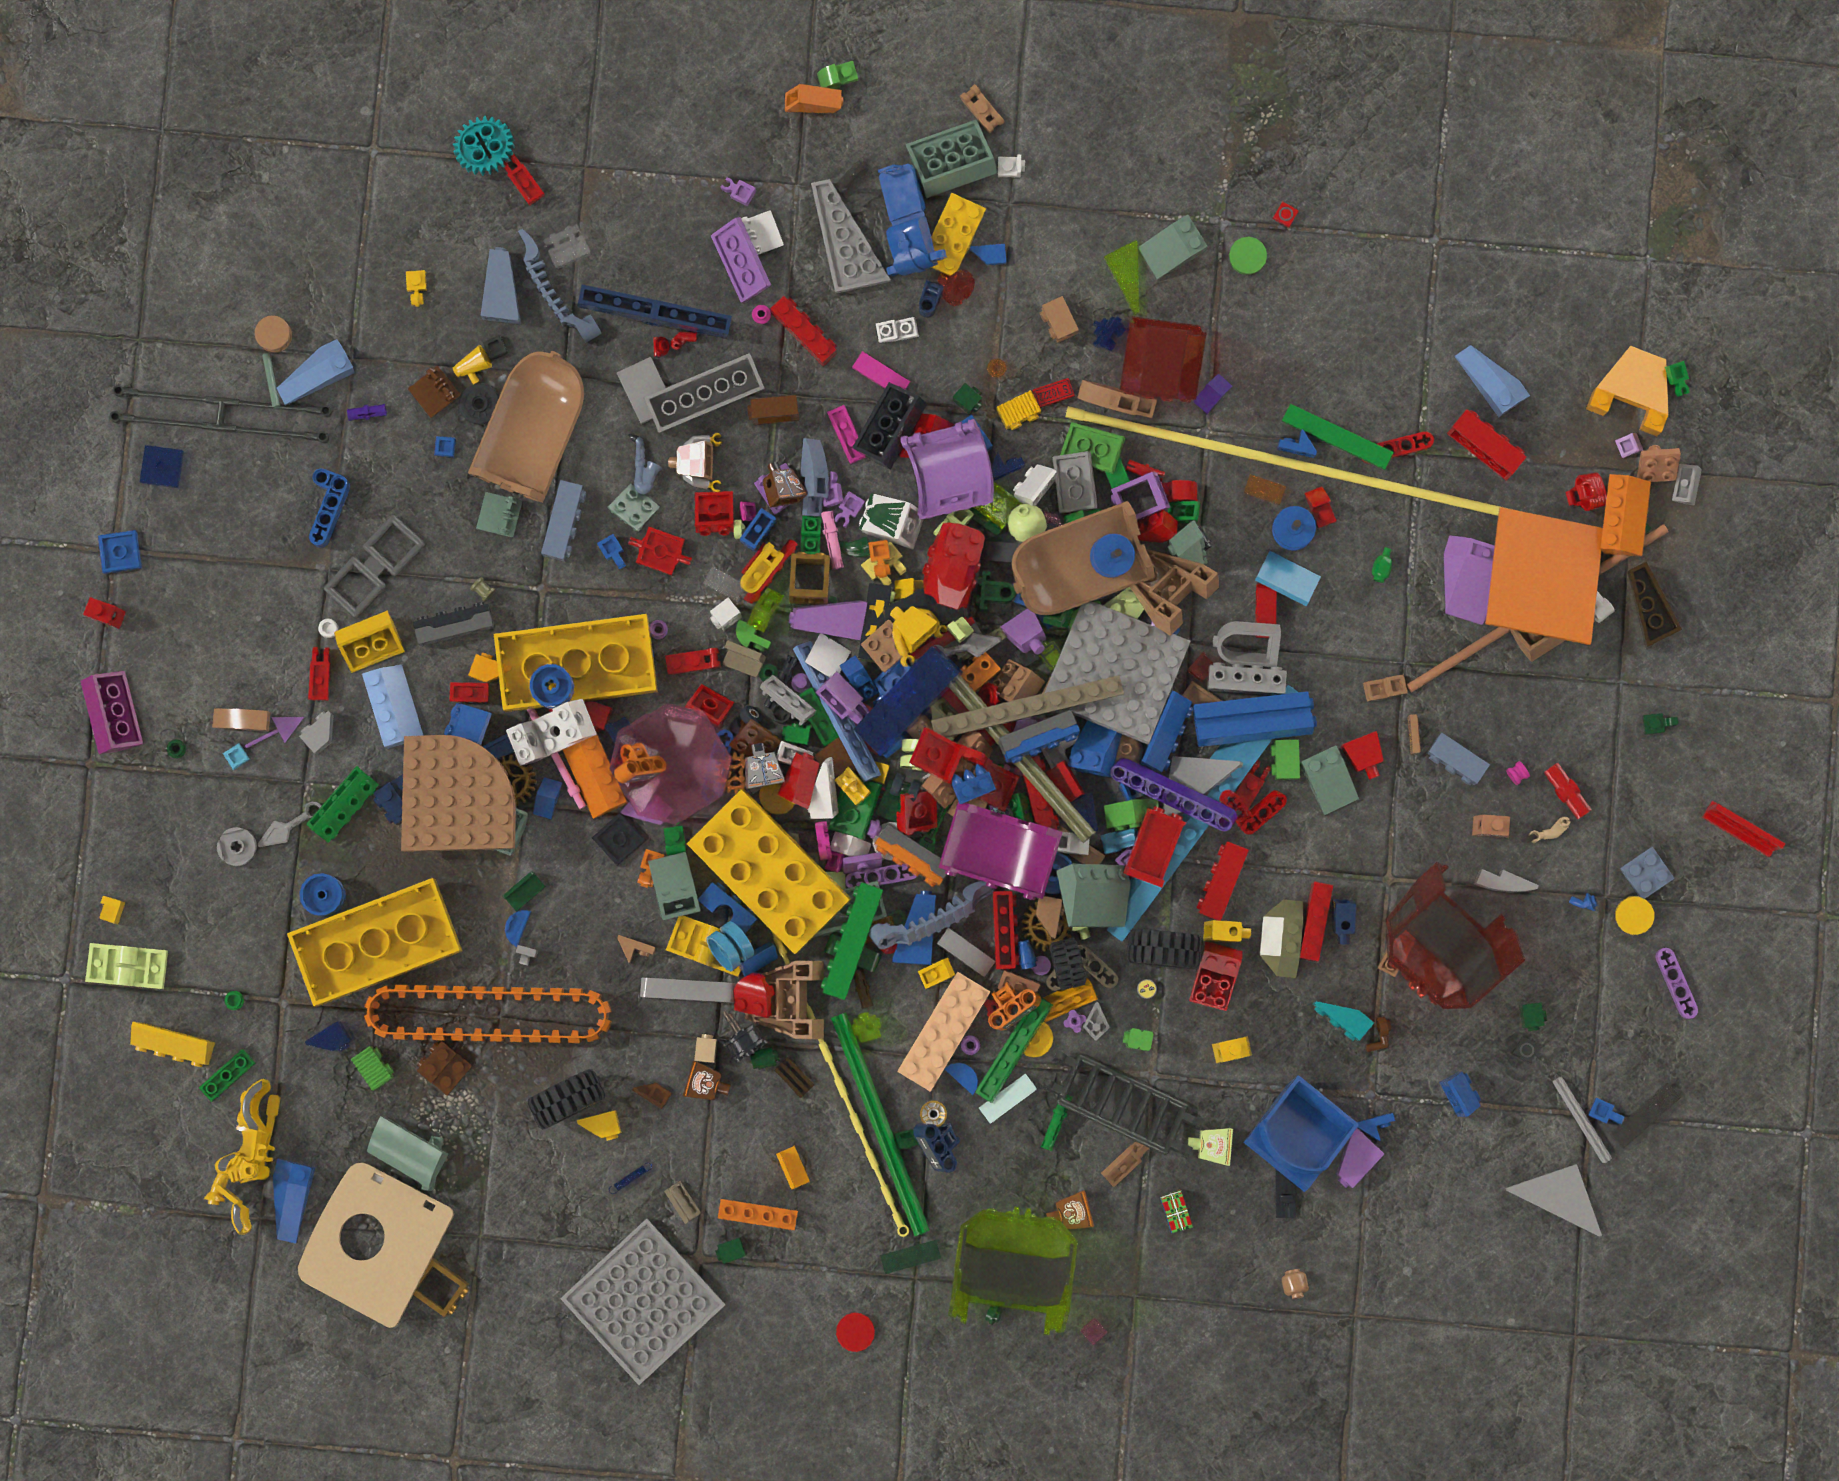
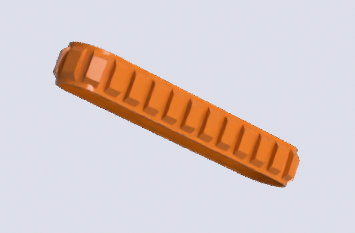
[364,985,612,1043]

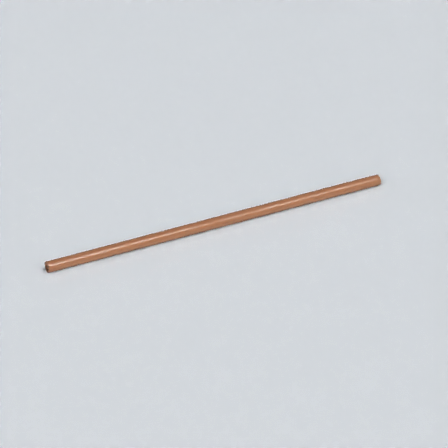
[1406,524,1668,693]

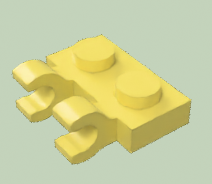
[861,541,906,586]

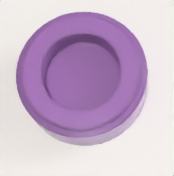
[1032,956,1051,975]

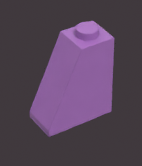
[1336,1129,1384,1188]

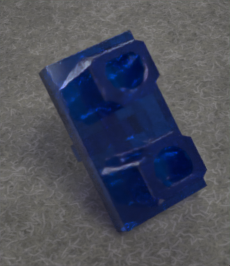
[1093,316,1126,351]

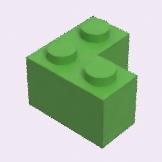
[1104,799,1159,831]

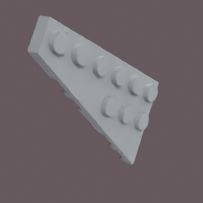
[811,179,891,294]

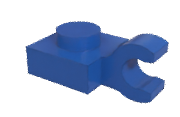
[597,534,626,570]
[1588,1098,1625,1124]

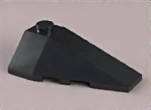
[980,523,1057,562]
[883,588,964,623]

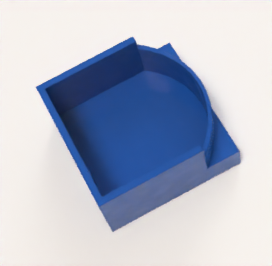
[1243,1075,1359,1192]

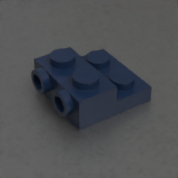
[373,774,403,825]

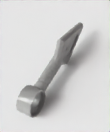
[928,633,1001,663]
[258,802,322,847]

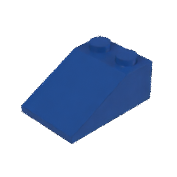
[1068,721,1122,777]
[1439,1071,1481,1117]

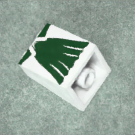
[859,493,924,549]

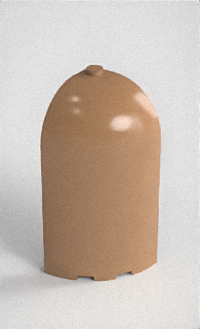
[468,351,584,503]
[1012,501,1155,615]

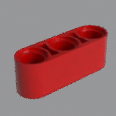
[1255,583,1277,638]

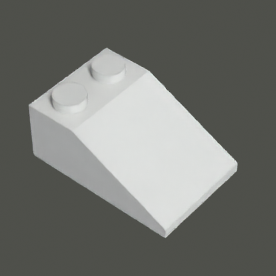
[1013,464,1057,506]

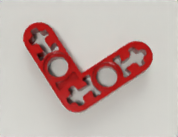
[1219,789,1287,835]

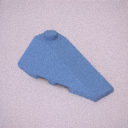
[277,339,354,406]
[1455,345,1530,417]

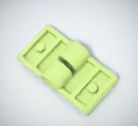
[85,943,168,989]

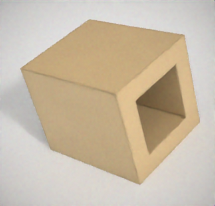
[694,1034,717,1063]

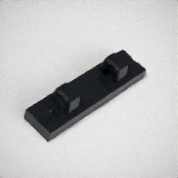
[1275,1169,1296,1218]

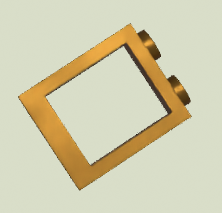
[789,552,830,605]
[413,1258,469,1317]

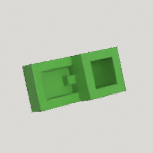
[817,61,858,89]
[736,619,772,652]

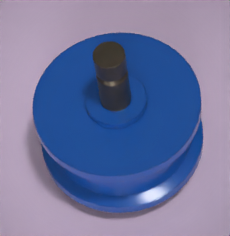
[1272,506,1316,551]
[1090,534,1135,578]

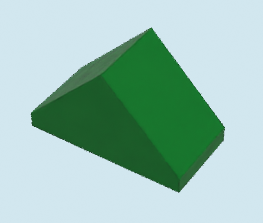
[1168,501,1200,524]

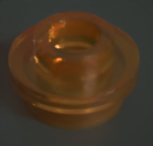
[987,358,1006,378]

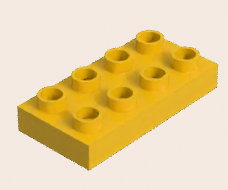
[494,614,658,712]
[687,789,852,954]
[287,878,462,1007]

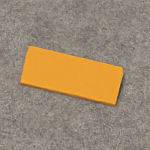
[1043,978,1098,1022]

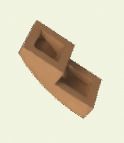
[1363,674,1408,702]

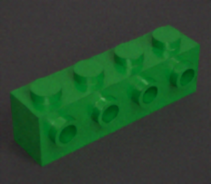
[307,766,379,843]

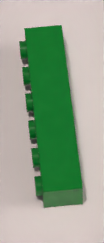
[821,882,883,1001]

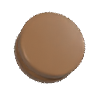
[255,316,292,353]

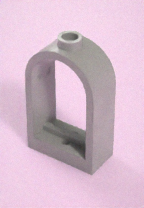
[1213,621,1281,667]

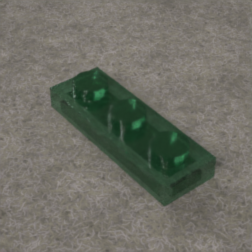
[880,1240,941,1274]

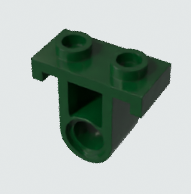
[976,571,1016,612]

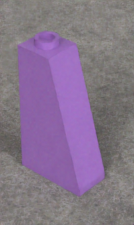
[788,600,867,640]

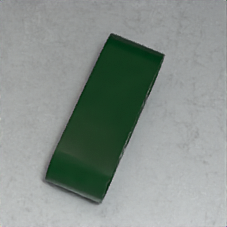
[823,934,882,973]

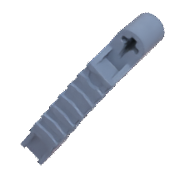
[518,229,602,343]
[869,881,994,949]

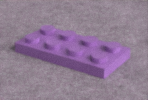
[711,217,771,303]

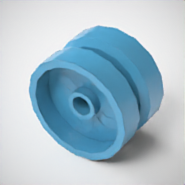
[706,921,754,972]

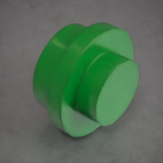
[224,991,244,1010]

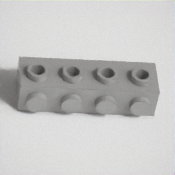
[1207,663,1287,695]

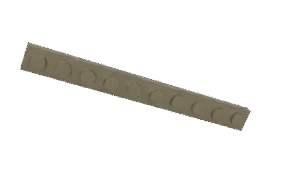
[931,675,1124,738]

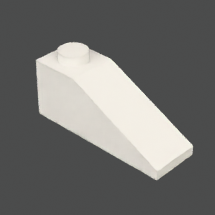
[807,757,838,819]

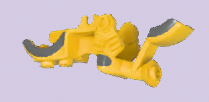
[204,1079,280,1235]

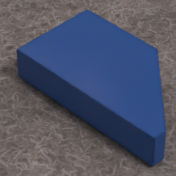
[970,244,1006,265]

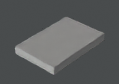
[617,357,666,424]
[1052,451,1097,513]

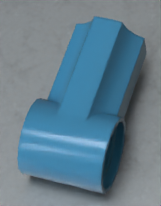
[1101,828,1138,854]

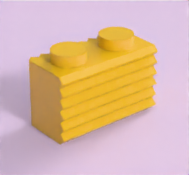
[997,390,1041,430]

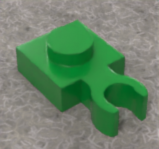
[1665,361,1690,397]

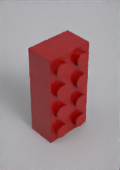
[1447,409,1527,481]

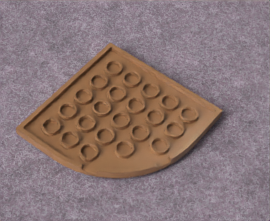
[401,735,516,852]

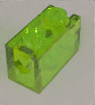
[747,587,784,632]

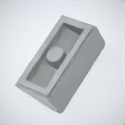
[1672,464,1702,505]

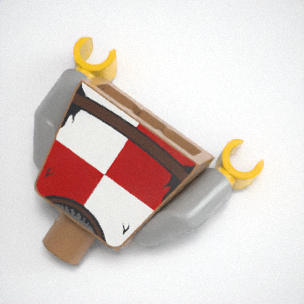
[668,433,722,492]

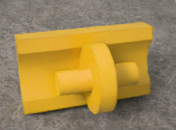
[835,767,871,806]

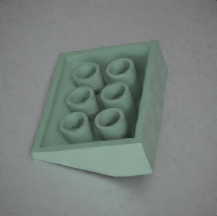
[906,120,997,198]
[1057,864,1130,928]

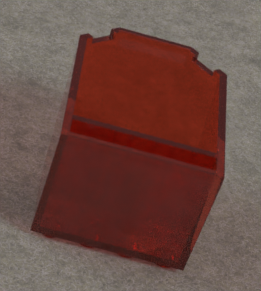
[1119,316,1207,403]

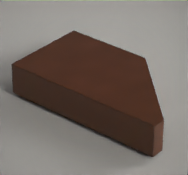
[632,1083,672,1109]

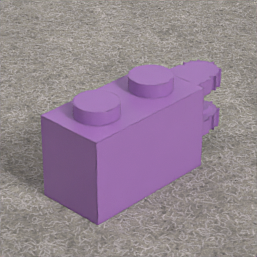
[816,671,870,724]

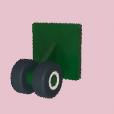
[876,772,922,823]

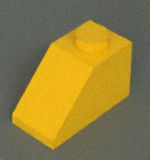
[577,1110,622,1141]

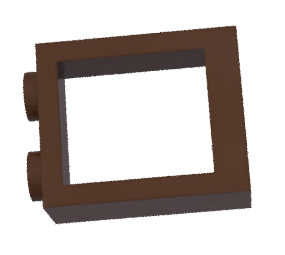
[747,395,799,425]

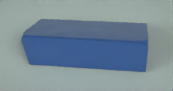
[740,941,778,977]

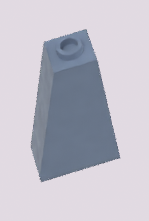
[481,247,521,324]

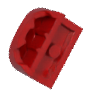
[734,973,775,1018]

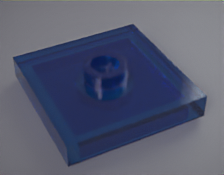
[139,445,184,488]

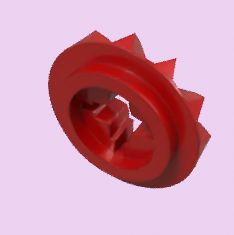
[978,683,1000,707]

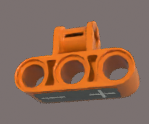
[614,743,666,783]
[988,982,1041,1031]

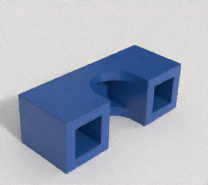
[698,882,758,935]

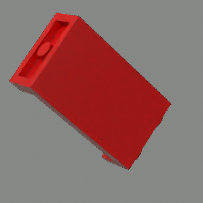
[1123,806,1187,888]

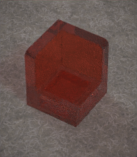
[1187,651,1213,683]

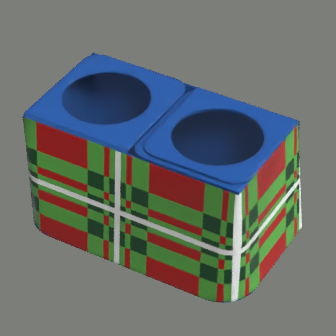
[1160,1189,1193,1233]

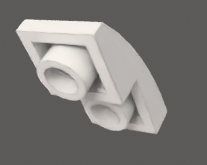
[876,317,919,343]

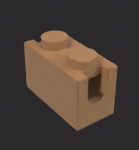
[1040,296,1079,343]

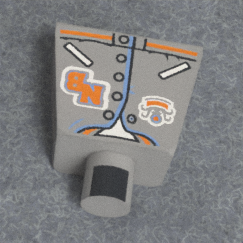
[745,743,785,790]

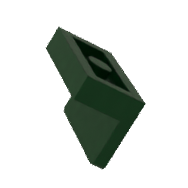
[502,871,546,912]

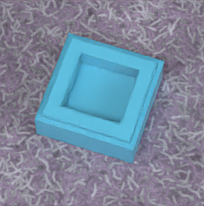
[223,743,250,770]

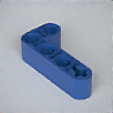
[309,468,350,548]

